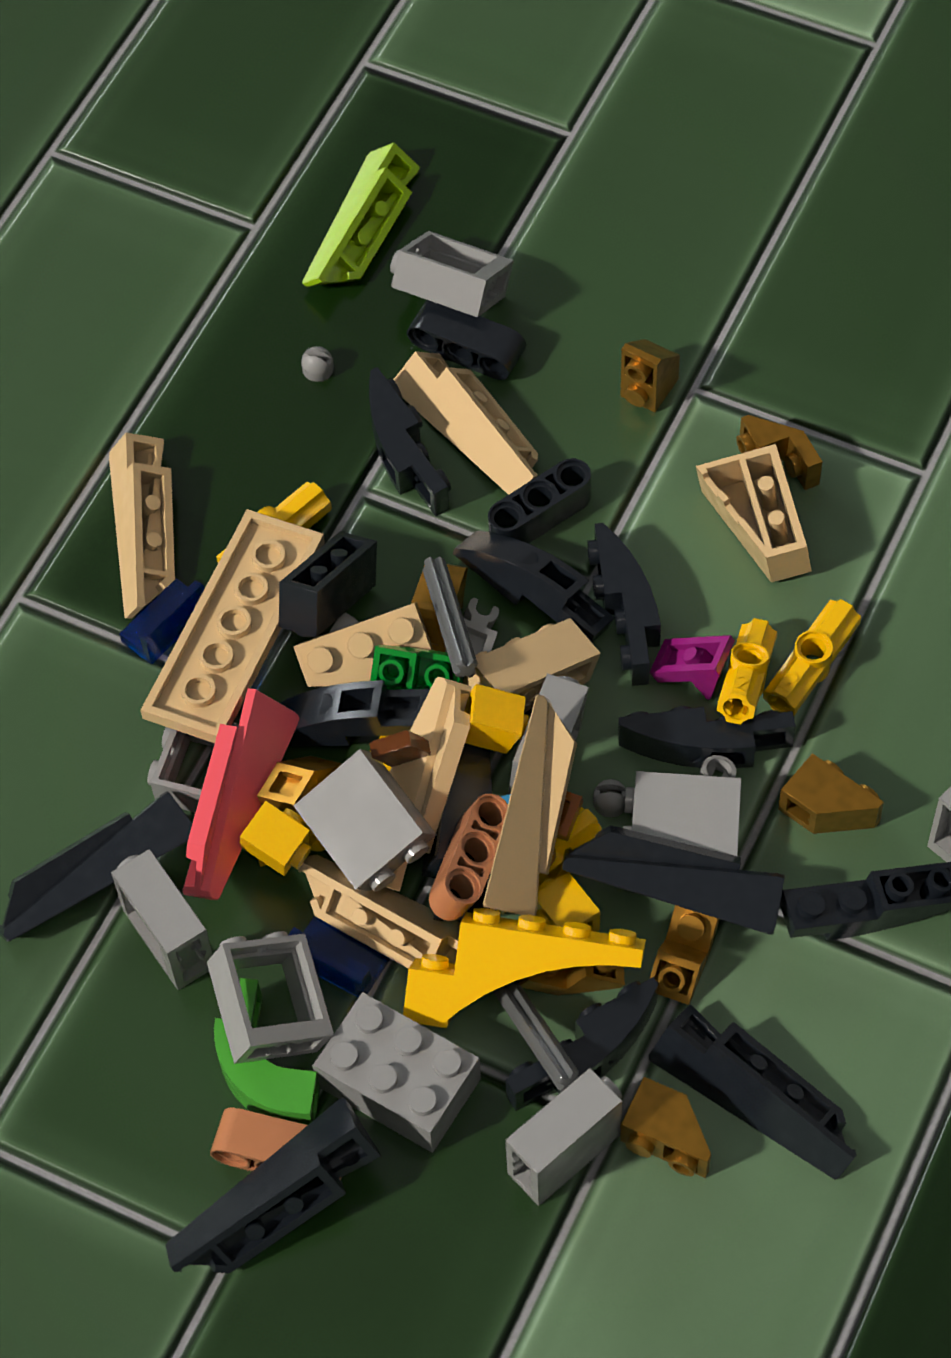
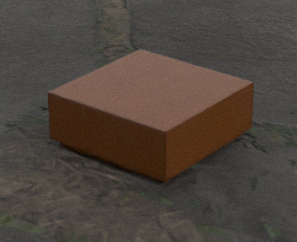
[369,730,431,767]

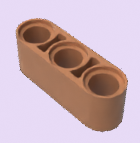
[429,793,508,921]
[210,1108,342,1180]

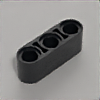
[407,300,527,380]
[488,458,591,544]

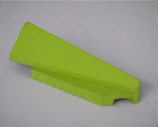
[302,143,420,287]

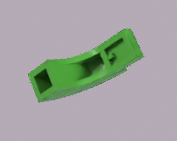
[214,978,320,1125]

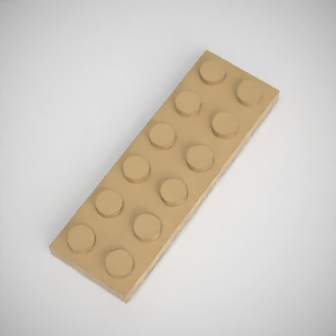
[141,509,325,744]

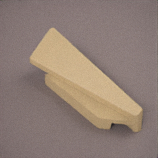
[393,351,538,495]
[109,433,175,619]
[386,677,471,892]
[483,694,577,916]
[298,855,461,969]

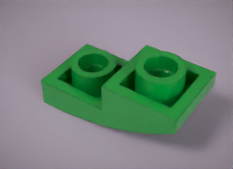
[370,645,463,690]

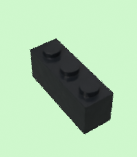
[279,531,377,638]

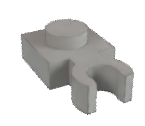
[445,598,499,655]

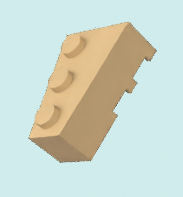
[696,444,812,583]
[293,602,434,687]
[462,618,601,713]

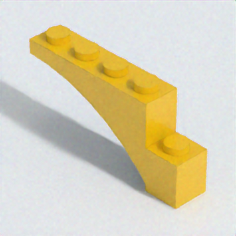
[403,908,646,1028]

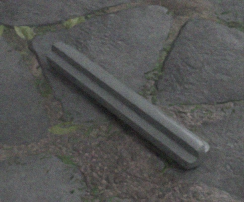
[423,557,478,678]
[493,980,579,1091]

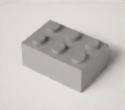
[312,992,481,1153]

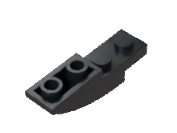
[369,367,451,517]
[587,523,661,686]
[452,531,615,642]
[280,680,430,747]
[618,706,796,768]
[780,862,951,941]
[506,977,658,1111]

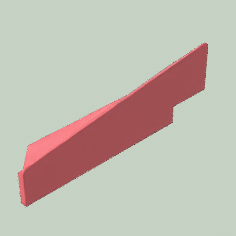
[183,688,300,900]

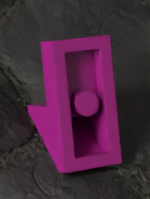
[649,635,735,700]

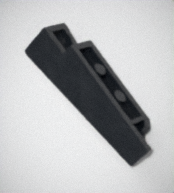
[422,743,498,922]
[0,791,192,942]
[562,825,785,935]
[648,1004,857,1179]
[166,1098,381,1273]

